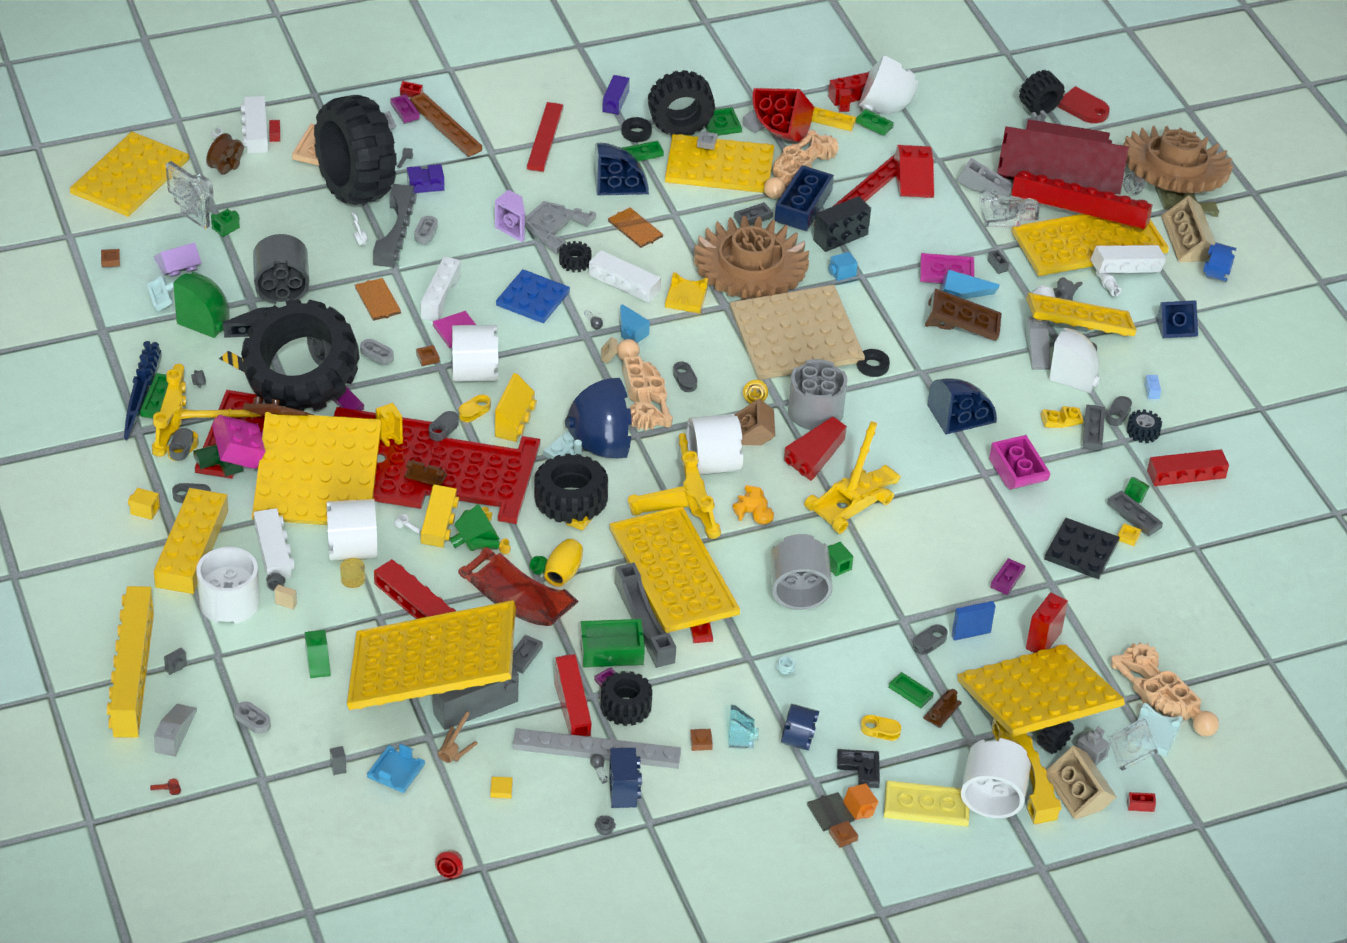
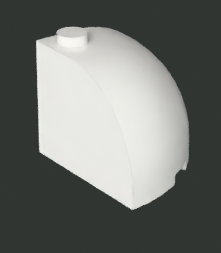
[858,56,919,114]
[1049,328,1100,393]

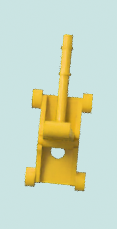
[628,433,721,539]

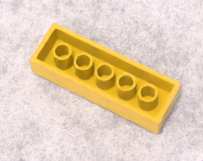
[154,488,229,594]

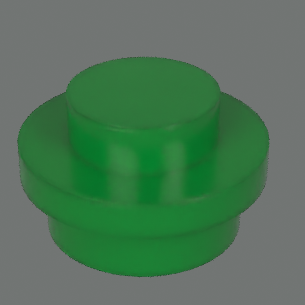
[529,556,547,575]

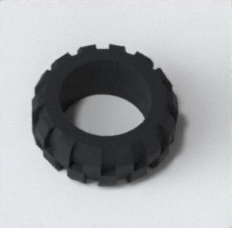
[314,95,397,205]
[241,299,360,411]

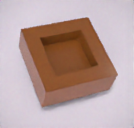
[101,249,120,267]
[416,345,440,366]
[690,729,713,751]
[829,820,859,848]

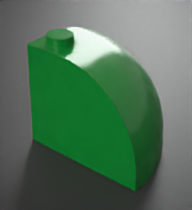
[173,272,230,338]

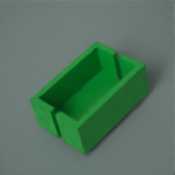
[580,619,645,668]

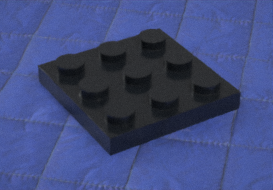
[1044,518,1120,580]

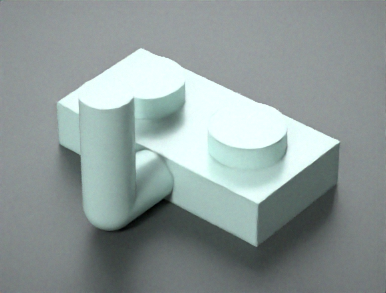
[146,275,175,312]
[543,430,582,459]

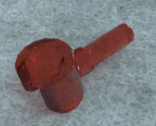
[150,778,181,795]

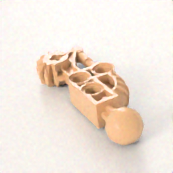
[764,130,839,199]
[617,339,673,431]
[1111,642,1219,736]

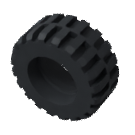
[648,70,715,136]
[534,453,608,524]

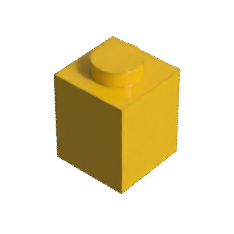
[128,487,160,520]

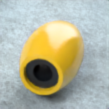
[544,539,583,587]

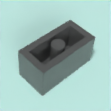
[987,250,1009,274]
[330,746,346,775]

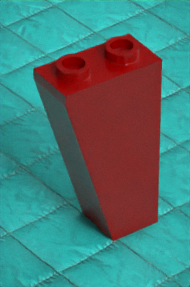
[784,416,847,481]
[554,654,592,737]

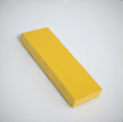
[811,107,856,132]

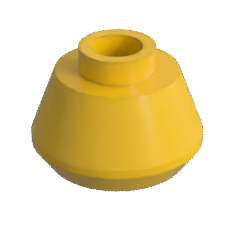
[743,380,768,404]

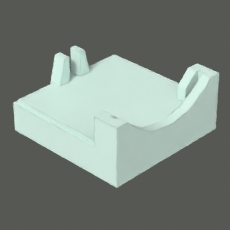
[1128,703,1183,757]

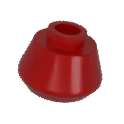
[435,850,463,879]

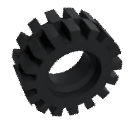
[559,241,592,273]
[1037,721,1075,754]

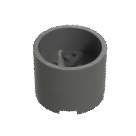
[253,234,309,304]

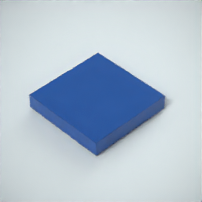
[951,601,996,641]

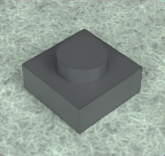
[164,647,187,675]

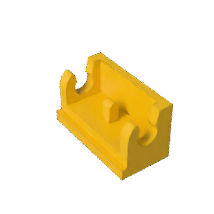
[376,403,403,446]

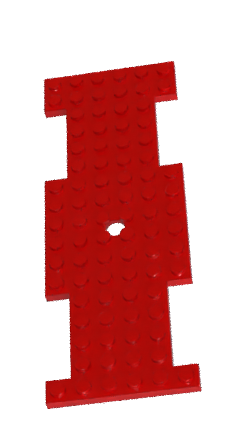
[194,390,541,524]

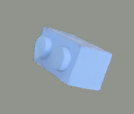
[1145,375,1161,399]

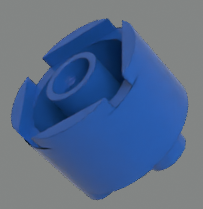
[1203,242,1237,282]

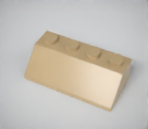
[1161,195,1215,262]

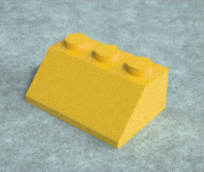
[495,373,537,442]

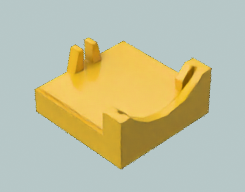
[665,272,708,314]

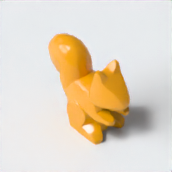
[732,485,774,525]

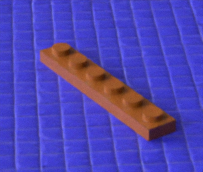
[410,92,482,157]

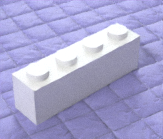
[241,96,268,153]
[1090,245,1166,273]
[589,250,661,303]
[254,508,295,579]

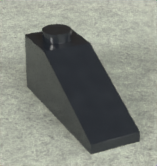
[223,307,278,338]

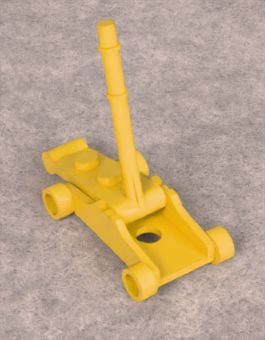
[152,364,262,457]
[804,421,901,534]

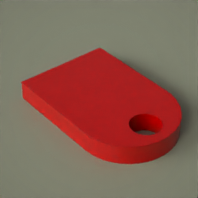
[1056,86,1110,124]

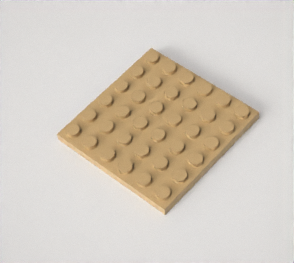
[730,285,865,380]

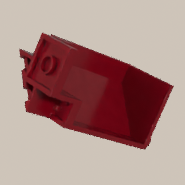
[997,119,1129,195]

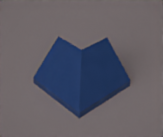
[1156,300,1198,338]

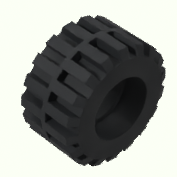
[1019,70,1065,116]
[600,671,653,726]

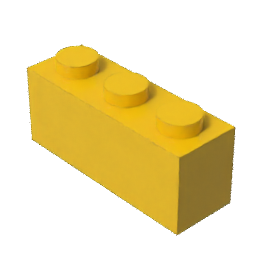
[421,485,459,548]

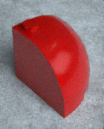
[752,88,814,142]

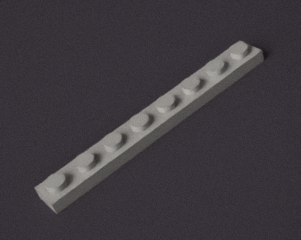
[513,728,681,769]

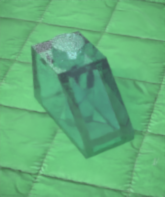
[728,705,759,749]

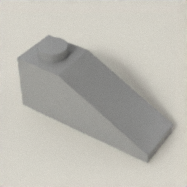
[957,158,1013,197]
[1025,316,1051,370]
[154,704,197,757]

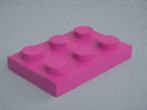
[920,253,974,283]

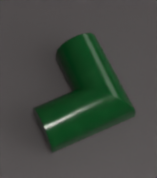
[193,444,244,477]

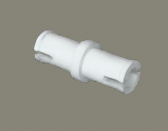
[1096,270,1122,297]

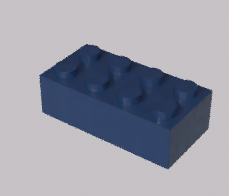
[774,165,834,231]

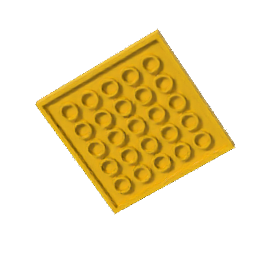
[252,412,382,525]
[957,644,1124,737]

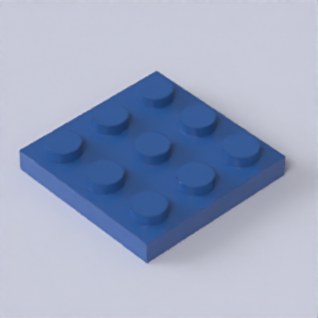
[496,269,570,324]

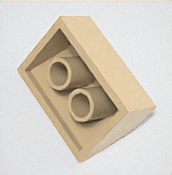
[1046,745,1117,819]

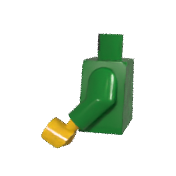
[449,504,511,554]

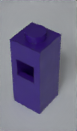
[602,75,630,115]

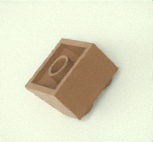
[734,398,775,446]

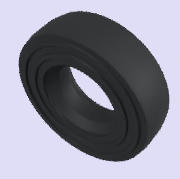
[621,117,652,142]
[857,349,890,377]

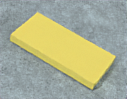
[884,781,969,827]

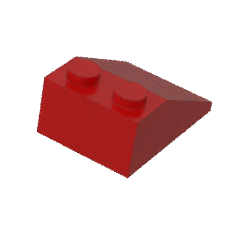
[893,145,934,198]

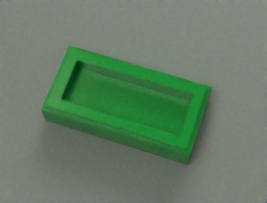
[889,672,934,709]

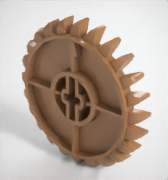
[1123,126,1233,193]
[694,216,809,299]

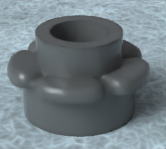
[191,370,206,388]
[266,573,286,591]
[595,816,616,835]

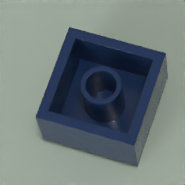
[609,748,642,808]

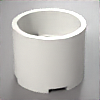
[452,325,498,381]
[687,414,743,474]
[326,499,377,561]
[196,547,260,624]
[961,738,1031,818]

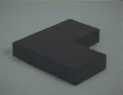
[837,749,880,788]

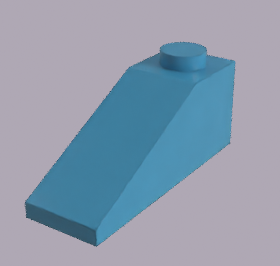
[941,270,1000,299]

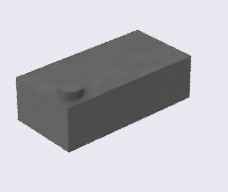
[433,665,519,730]

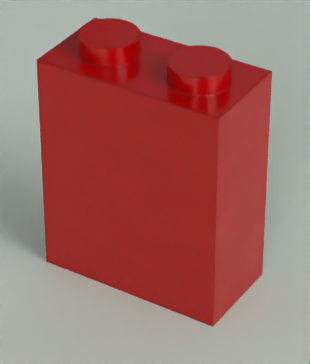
[1026,592,1068,653]

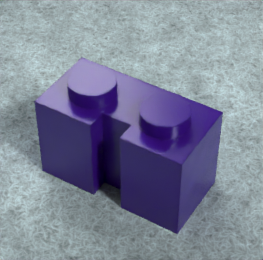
[407,164,445,193]

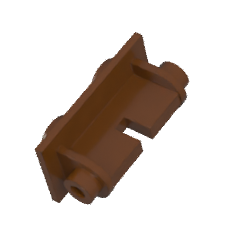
[404,460,447,486]
[923,689,962,728]

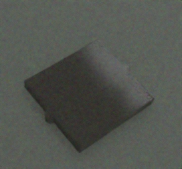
[807,792,855,832]

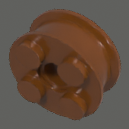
[206,133,244,175]

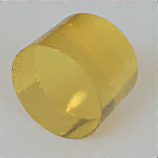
[340,558,365,588]

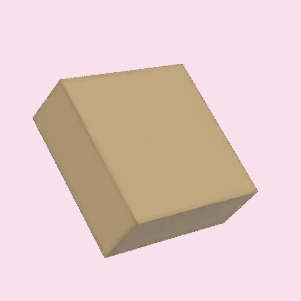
[601,337,618,364]
[275,584,297,609]

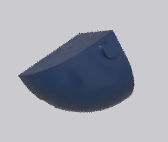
[594,142,649,196]
[565,378,632,458]
[927,378,997,435]

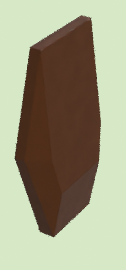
[243,397,314,416]

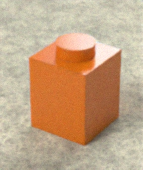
[843,783,879,820]

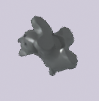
[1053,277,1083,301]

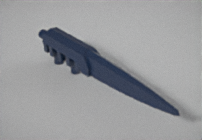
[124,341,162,441]

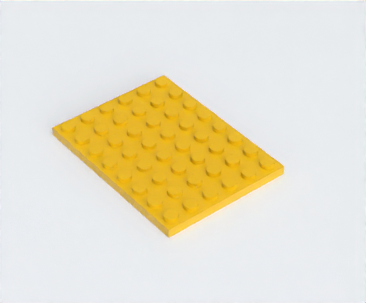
[347,600,516,710]

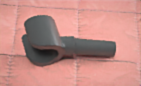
[397,148,413,168]

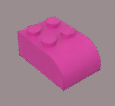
[212,415,266,469]
[989,435,1050,490]

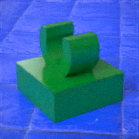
[1124,477,1150,503]

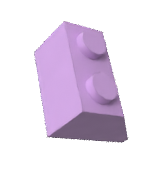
[495,190,525,242]
[154,243,201,277]

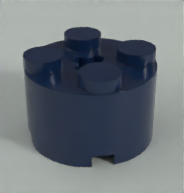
[781,704,819,751]

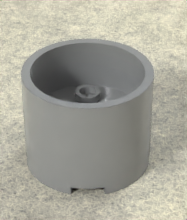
[788,359,847,430]
[770,534,832,610]

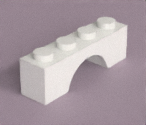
[421,257,461,321]

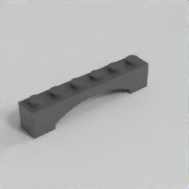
[373,184,417,268]
[615,562,676,668]

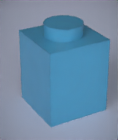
[828,252,858,281]

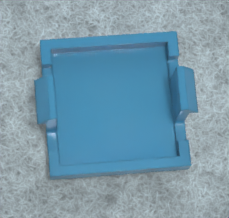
[367,743,425,793]

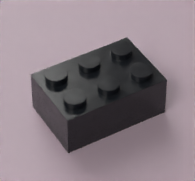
[813,196,871,252]

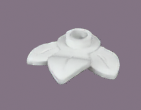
[350,212,368,246]

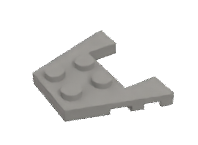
[525,201,596,254]

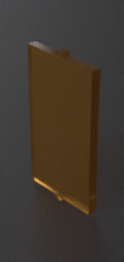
[608,207,663,248]
[355,278,401,321]

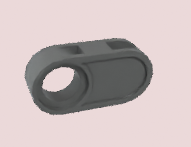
[673,361,698,392]
[1106,396,1132,426]
[429,411,459,441]
[169,428,193,461]
[172,483,211,503]
[913,624,948,655]

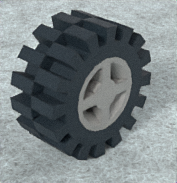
[1127,409,1162,443]

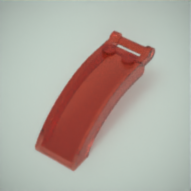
[458,547,579,626]

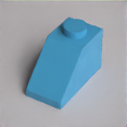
[620,304,650,343]

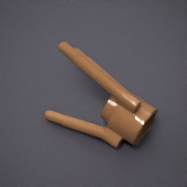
[438,712,478,763]

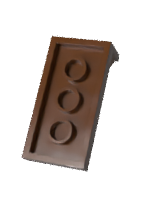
[925,288,1002,341]

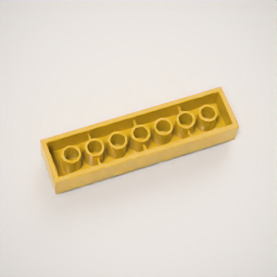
[107,586,154,738]

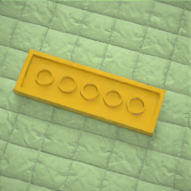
[1026,292,1137,336]

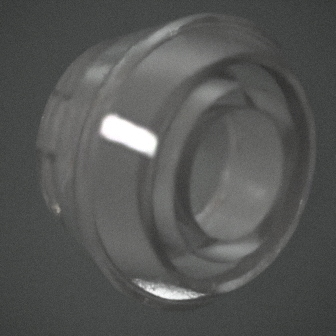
[1123,172,1146,196]

